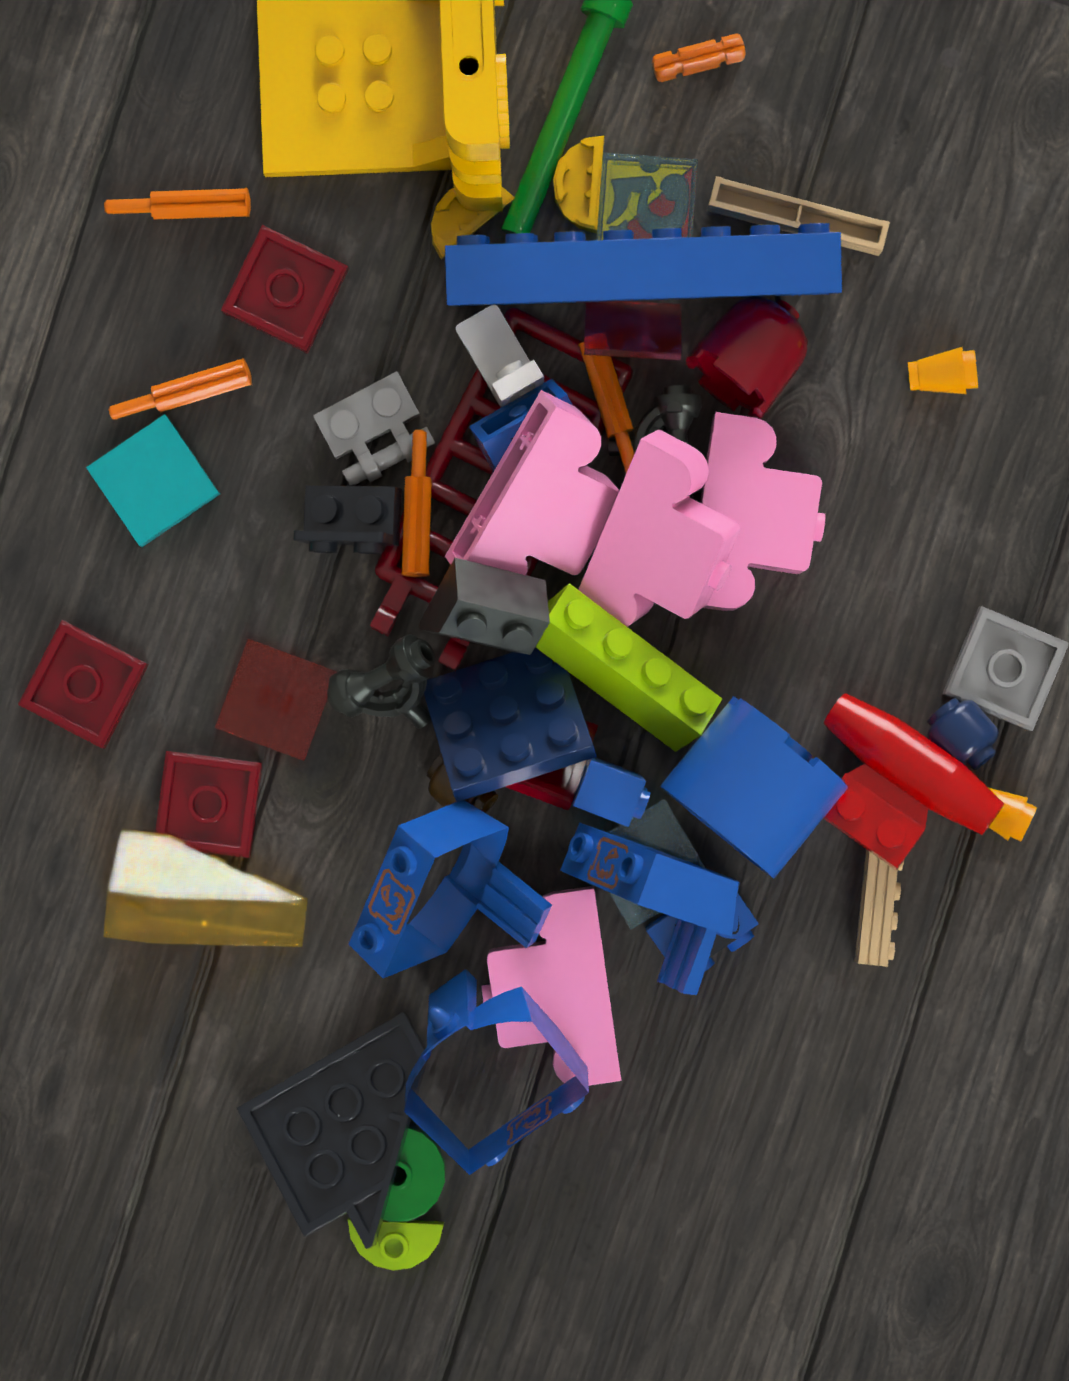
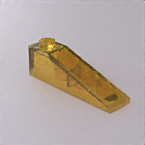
[103,829,308,947]

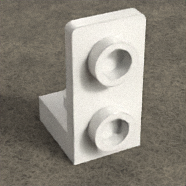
[456,304,544,407]

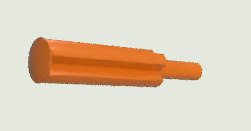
[104,188,251,219]
[578,336,635,474]
[108,358,252,420]
[401,430,432,577]

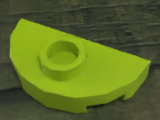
[348,1218,444,1271]

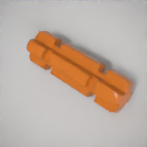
[652,34,746,82]

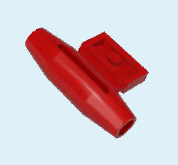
[823,693,1005,870]

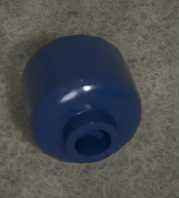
[927,698,999,771]

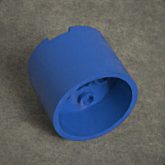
[660,696,848,879]

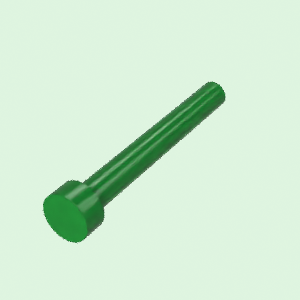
[501,0,633,234]

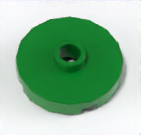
[383,1127,445,1222]

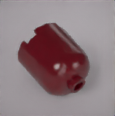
[686,296,808,419]

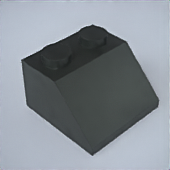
[419,558,550,655]

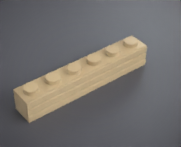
[707,176,890,256]
[854,849,904,967]

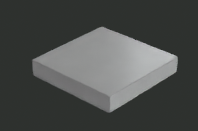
[942,606,1069,731]

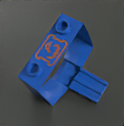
[349,800,552,978]
[560,823,740,995]
[404,969,589,1175]

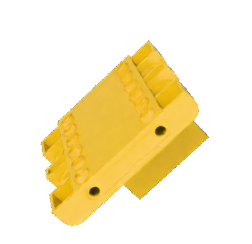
[257,0,510,212]

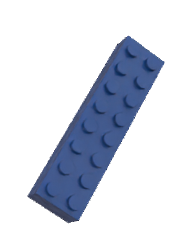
[445,223,842,306]

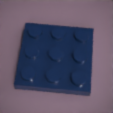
[424,647,597,802]

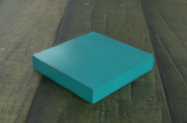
[86,414,220,547]

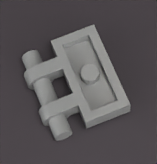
[313,371,435,486]

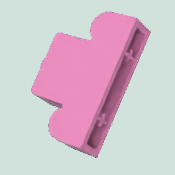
[445,390,620,575]
[700,412,825,611]
[579,429,740,627]
[481,886,621,1085]

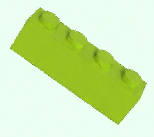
[536,583,722,752]

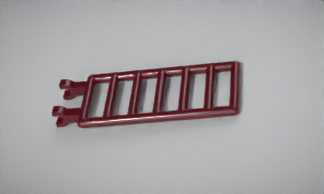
[370,308,633,671]

